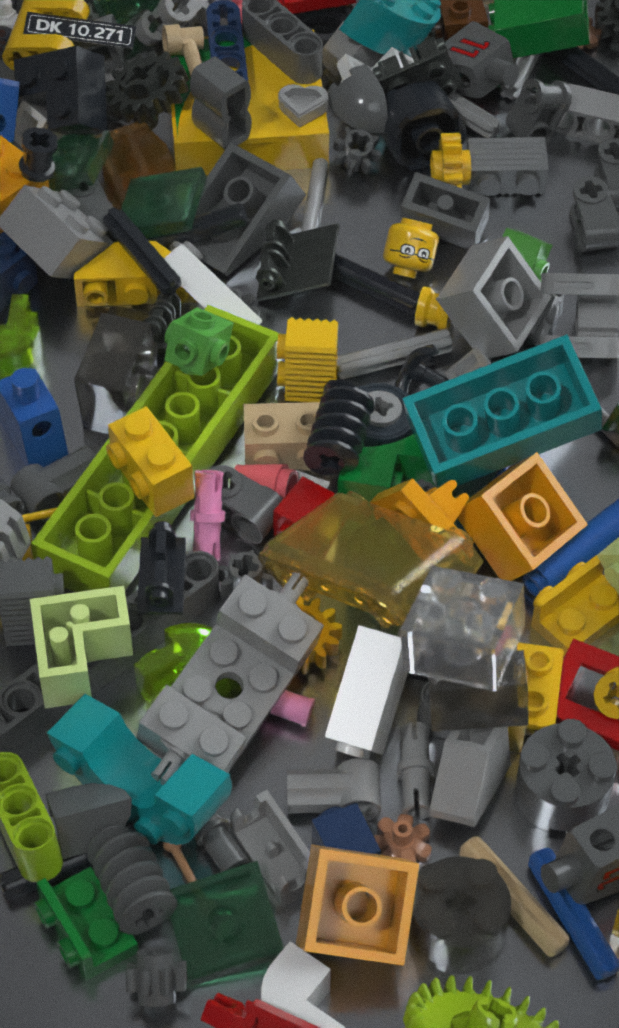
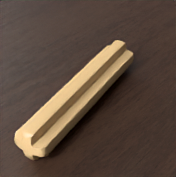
[459,836,570,957]

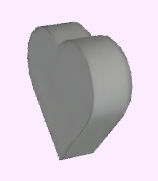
[278,84,329,128]

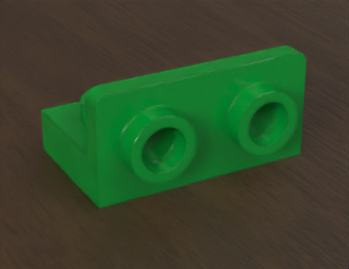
[34,867,139,981]

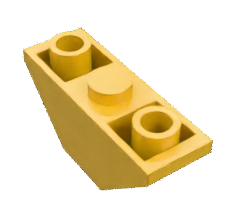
[74,241,198,307]

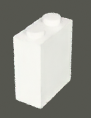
[325,625,415,759]

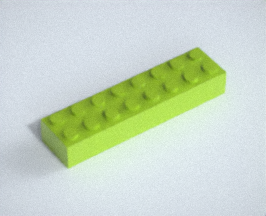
[31,305,282,592]

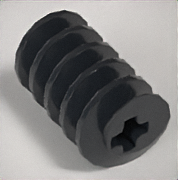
[303,379,375,475]

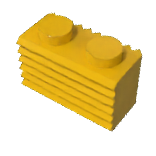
[277,317,338,402]

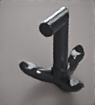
[395,344,449,394]

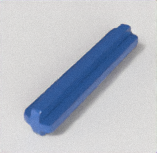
[528,847,619,981]

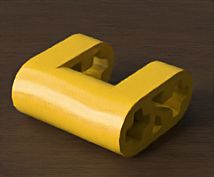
[2,0,90,70]

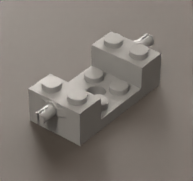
[136,572,324,785]

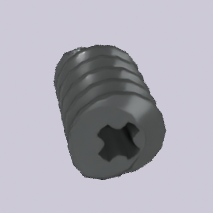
[87,825,177,935]

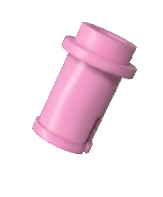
[269,690,315,727]

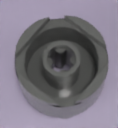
[516,719,617,835]

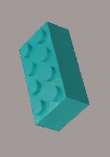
[402,334,602,488]

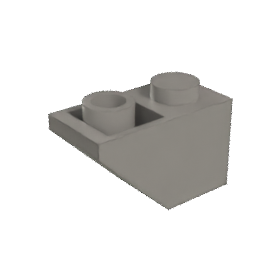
[429,712,511,827]

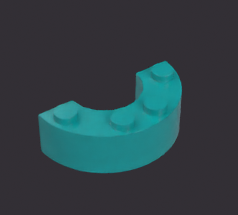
[339,0,441,57]
[47,694,232,845]

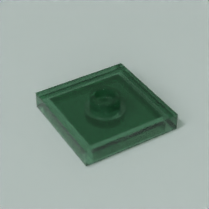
[121,167,207,238]
[170,860,284,987]

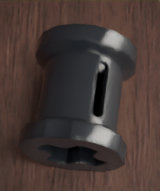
[19,127,58,182]

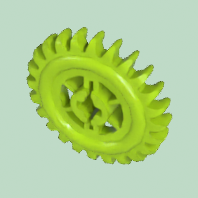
[403,975,559,1028]

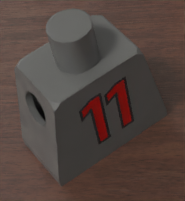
[445,21,519,98]
[541,805,619,905]

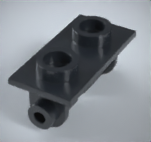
[137,521,186,615]

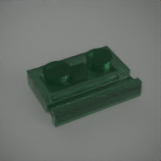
[48,130,114,192]

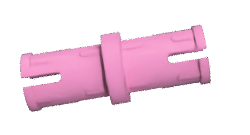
[190,470,226,561]

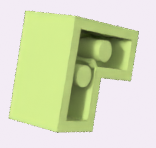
[30,586,133,709]

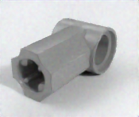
[287,758,382,821]

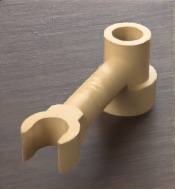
[162,24,204,100]

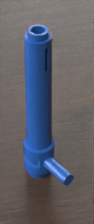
[523,499,619,596]

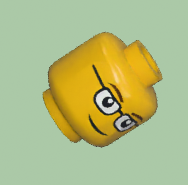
[383,217,439,279]

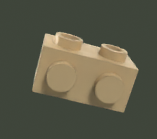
[243,402,320,470]

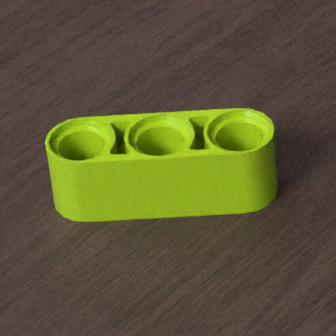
[0,752,63,882]

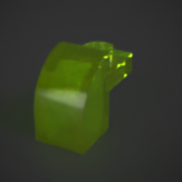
[0,294,44,380]
[134,623,240,701]

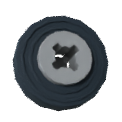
[358,383,413,447]

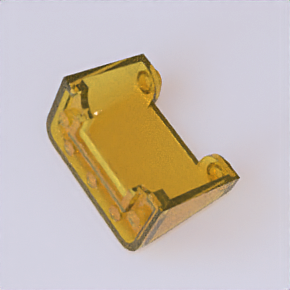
[258,491,483,651]

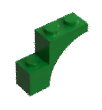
[338,434,435,511]

